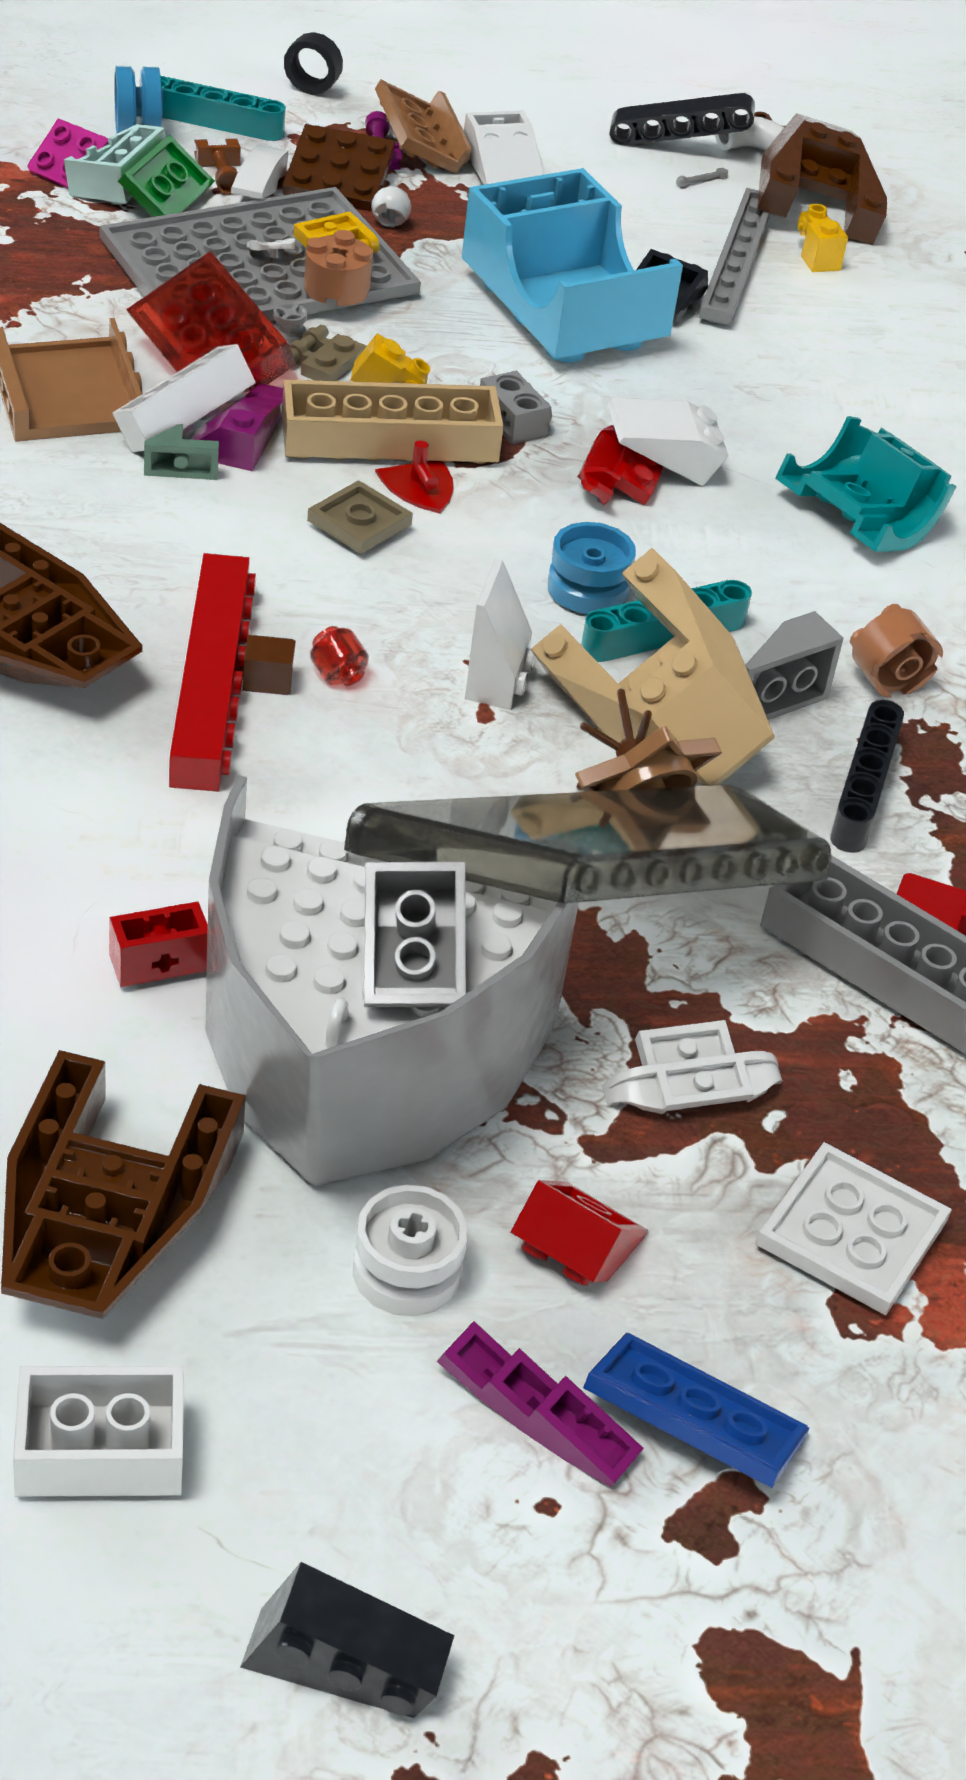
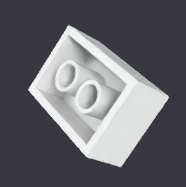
[13,1366,184,1497]

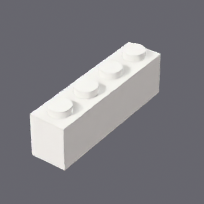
[112,344,256,452]

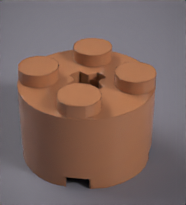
[304,230,373,306]
[850,604,943,697]

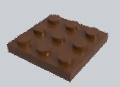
[283,124,395,211]

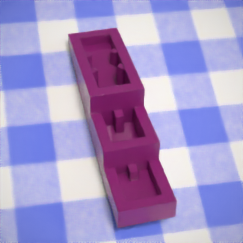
[437,1321,644,1487]

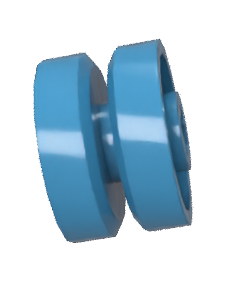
[114,66,163,134]
[548,522,636,614]

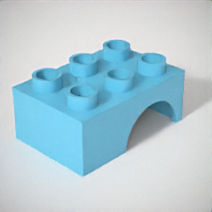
[462,168,683,363]

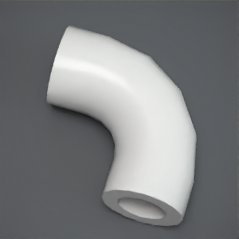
[715,117,784,151]

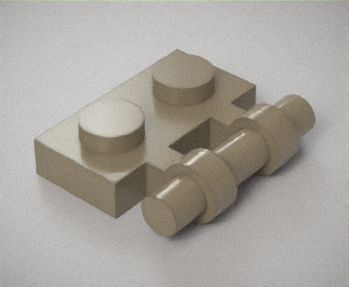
[281,325,367,381]

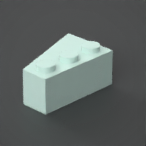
[64,124,166,205]

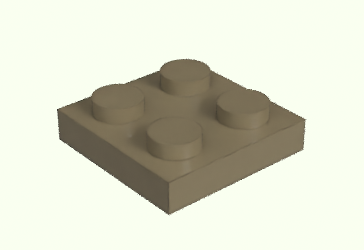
[307,480,413,554]

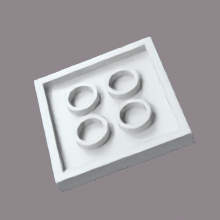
[755,1142,952,1315]

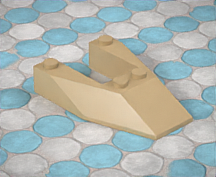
[531,548,775,790]

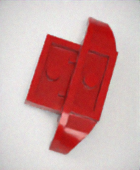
[577,425,664,505]

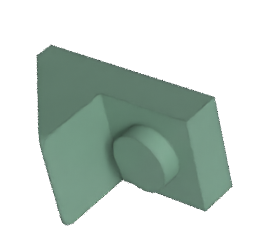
[144,424,219,480]

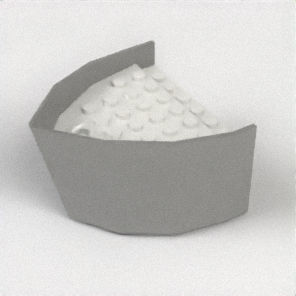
[205,775,587,1186]

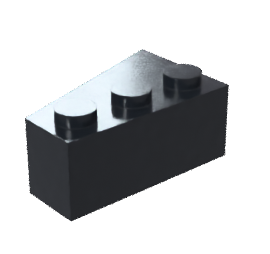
[240,1562,455,1718]

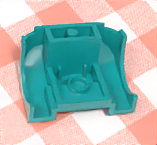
[775,416,957,552]

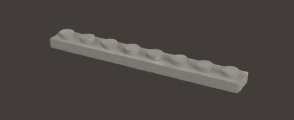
[698,188,771,325]

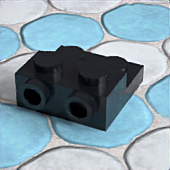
[636,249,708,325]

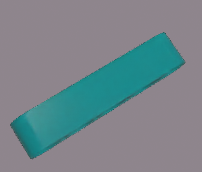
[160,75,286,141]
[581,580,752,662]

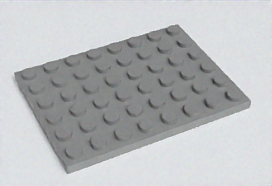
[99,187,421,339]

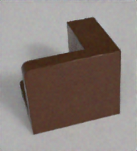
[243,635,296,695]

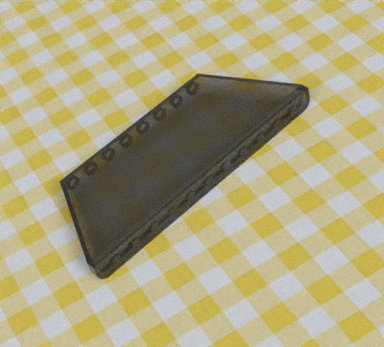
[344,785,832,904]

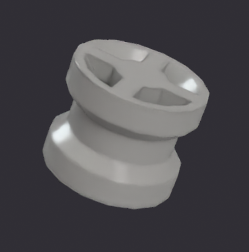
[272,303,307,344]

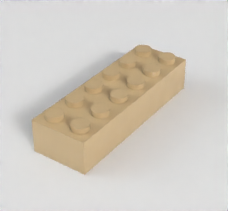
[282,380,503,464]

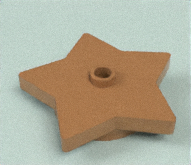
[575,726,722,826]

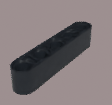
[609,93,755,146]
[830,699,904,853]

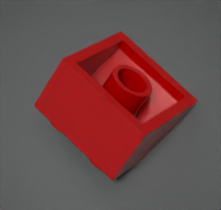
[510,1180,648,1286]

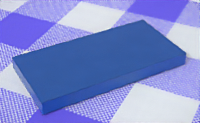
[583,1332,810,1488]

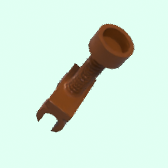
[194,139,241,195]

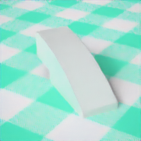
[231,144,289,200]

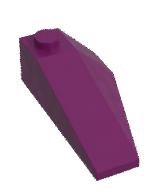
[190,383,283,472]

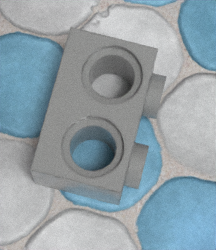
[480,370,552,445]

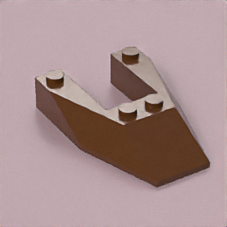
[757,113,887,245]
[0,523,143,689]
[1,1050,246,1319]

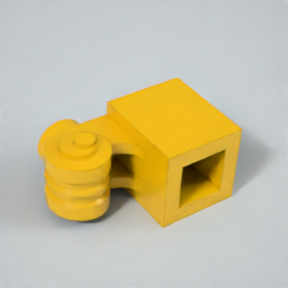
[797,204,848,272]
[350,333,431,384]

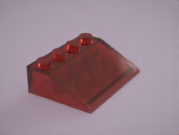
[126,251,296,392]

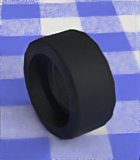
[284,32,343,95]

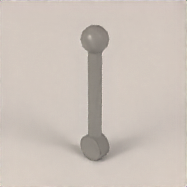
[676,168,728,188]

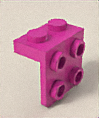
[27,118,109,189]

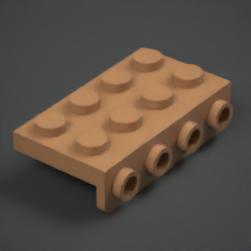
[375,79,471,174]

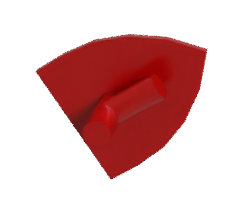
[375,440,454,514]

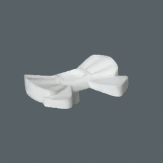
[247,238,295,258]

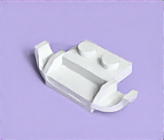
[603,1020,782,1114]

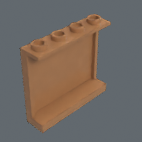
[0,318,143,442]

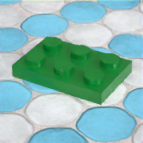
[118,134,215,217]

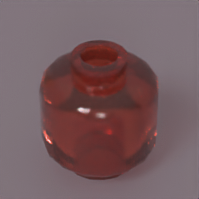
[310,626,369,686]

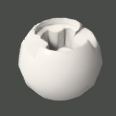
[371,186,412,228]

